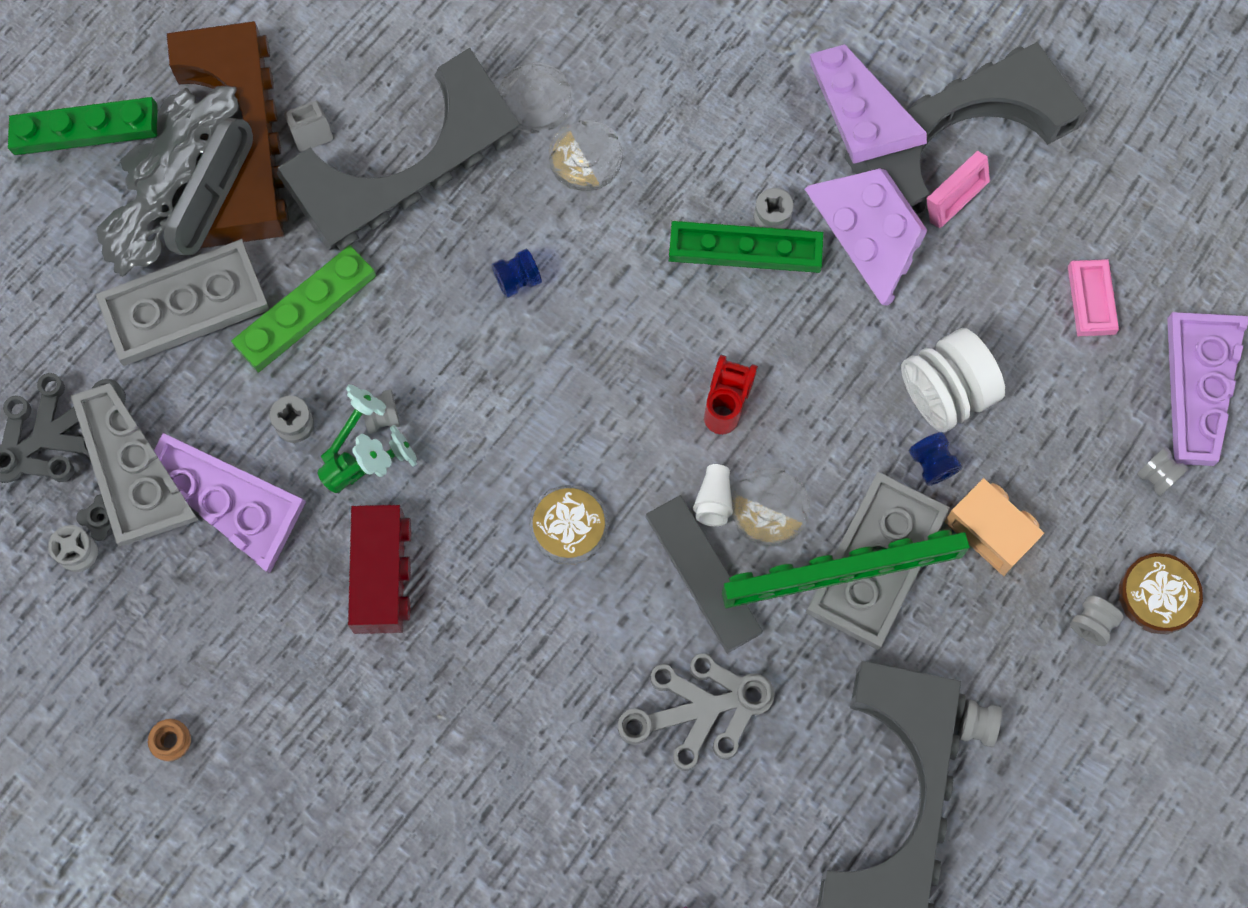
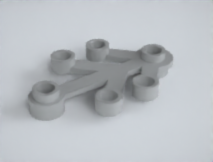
[618,653,774,771]

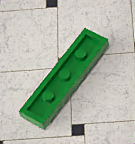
[8,97,158,155]
[668,221,824,273]

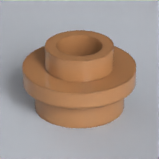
[148,719,191,761]

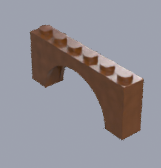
[167,21,289,248]

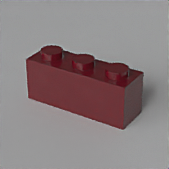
[348,505,411,634]

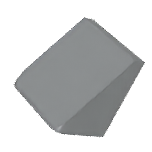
[283,101,333,152]

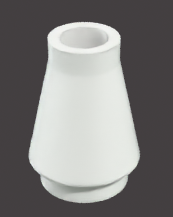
[693,464,733,526]

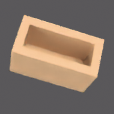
[944,478,1044,576]

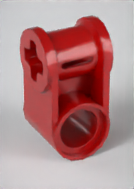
[704,354,758,435]

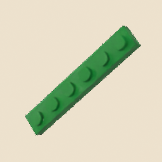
[722,530,970,609]

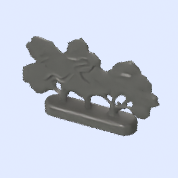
[96,86,253,277]

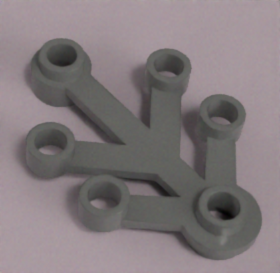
[0,373,126,483]

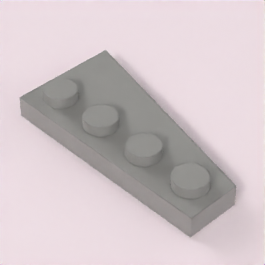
[71,383,199,547]

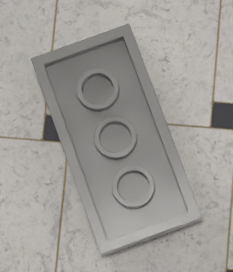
[95,239,270,366]
[805,472,950,650]

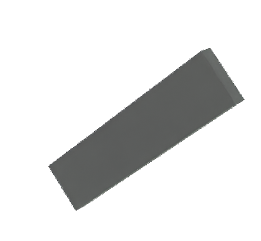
[646,495,763,654]

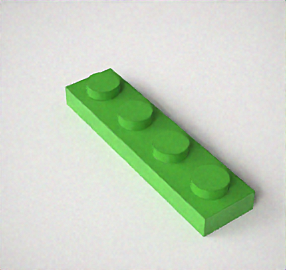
[231,245,376,373]

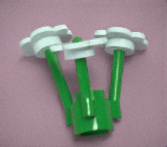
[317,384,417,494]

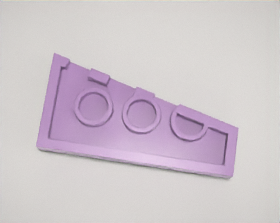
[810,44,927,164]
[1167,312,1248,466]
[154,433,306,573]

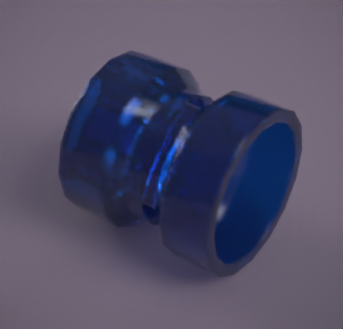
[491,248,542,298]
[909,432,963,486]

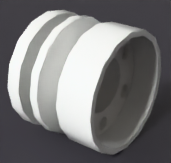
[901,328,1005,433]

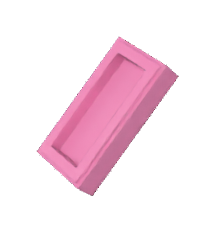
[926,151,990,228]
[1068,259,1119,337]

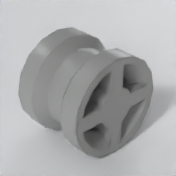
[754,188,794,229]
[363,389,400,434]
[269,396,314,443]
[1137,446,1189,496]
[48,525,98,572]
[1070,596,1123,646]
[958,699,1002,747]

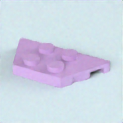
[805,169,928,306]

